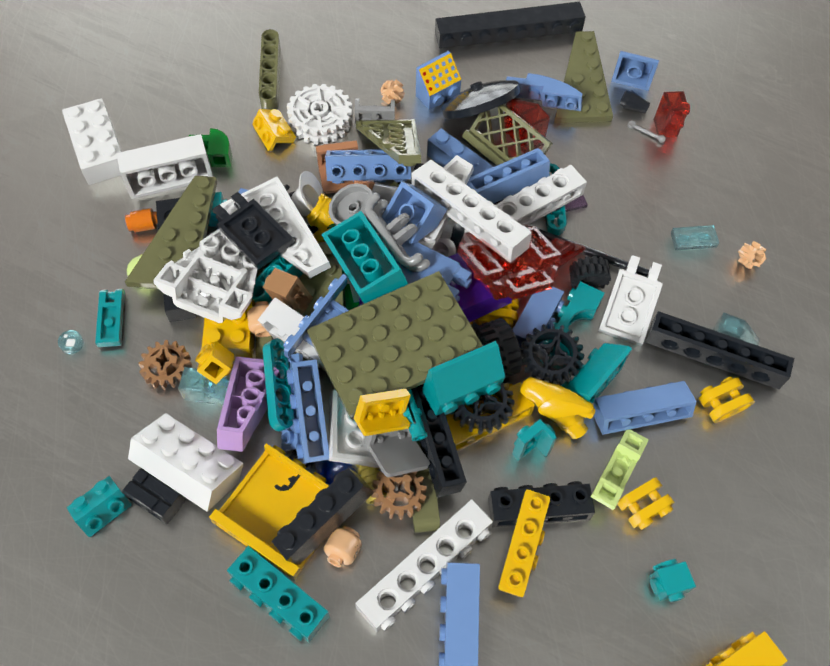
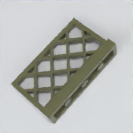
[462,104,553,166]

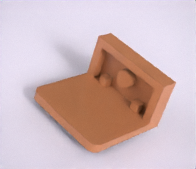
[316,140,358,194]

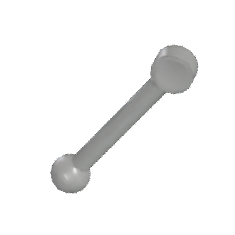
[627,120,666,143]

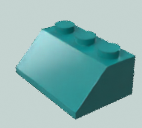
[422,341,505,416]
[562,343,632,404]

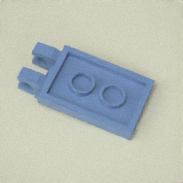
[389,241,472,303]

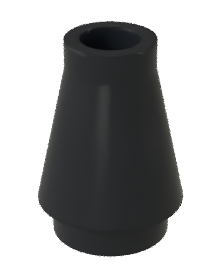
[619,90,650,114]

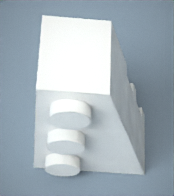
[258,298,326,371]

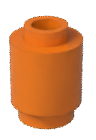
[125,208,158,233]

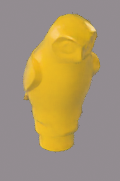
[520,377,595,439]

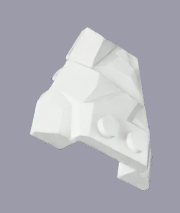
[154,229,257,323]

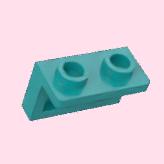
[512,419,557,461]
[66,476,131,537]

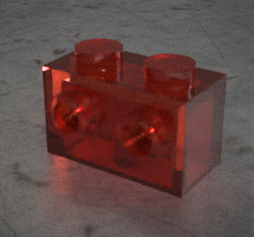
[653,91,690,138]

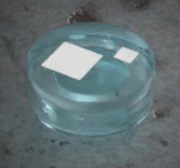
[58,330,84,354]

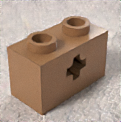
[263,268,313,316]

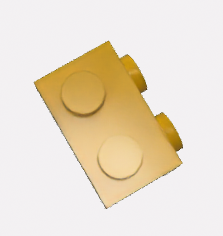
[252,109,296,151]
[354,389,411,436]

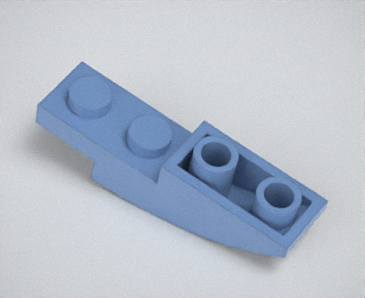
[506,73,582,111]

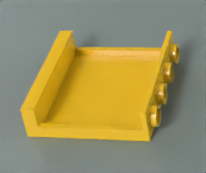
[209,443,329,581]

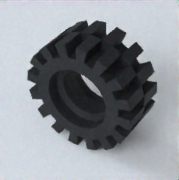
[569,256,611,290]

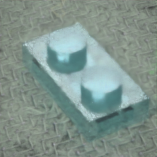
[671,225,719,250]

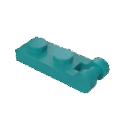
[95,289,126,347]

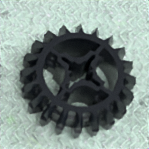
[520,323,585,386]
[452,383,515,435]

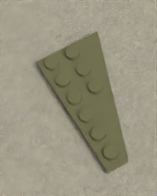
[554,31,613,124]
[356,119,421,166]
[125,176,217,289]

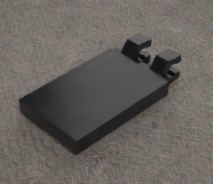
[212,192,295,270]

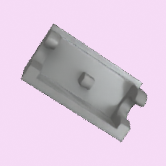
[355,99,395,124]

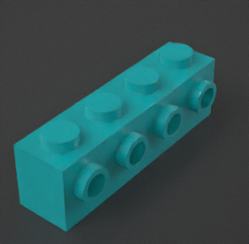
[227,546,330,643]

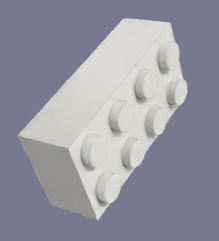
[62,98,122,185]
[116,134,213,199]
[128,413,244,512]

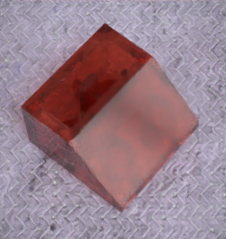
[504,99,550,154]

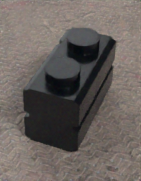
[122,468,185,525]

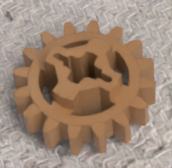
[138,340,192,390]
[371,471,427,520]

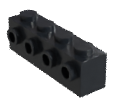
[272,468,374,565]
[488,481,595,528]

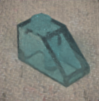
[713,312,760,345]
[178,367,229,405]

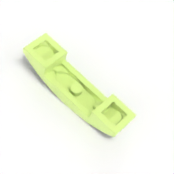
[591,430,649,510]

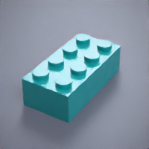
[321,211,408,304]

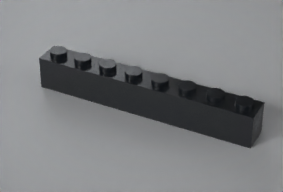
[435,1,586,49]

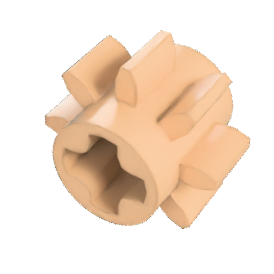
[380,79,405,104]
[738,241,767,269]

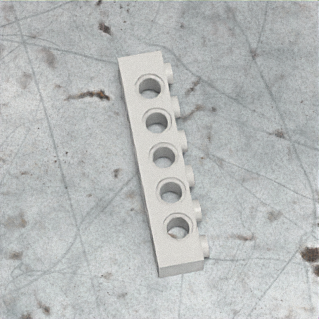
[412,160,532,263]
[464,165,587,251]
[355,499,493,632]

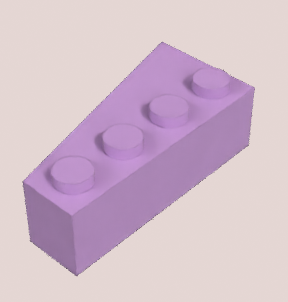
[217,357,280,452]

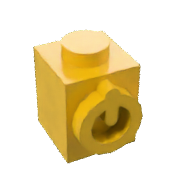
[195,341,235,384]

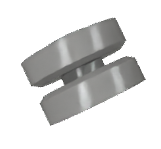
[329,183,385,231]

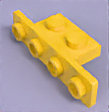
[498,490,550,598]

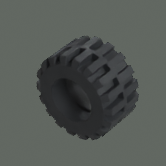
[473,318,522,378]

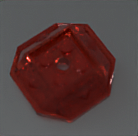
[457,225,561,300]

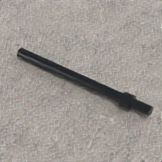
[530,226,649,277]

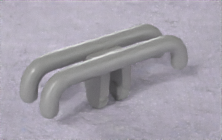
[365,193,430,272]

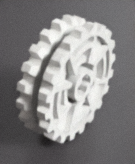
[287,84,353,145]

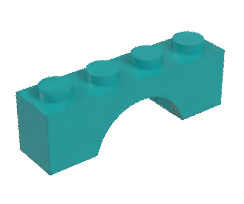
[540,282,605,370]

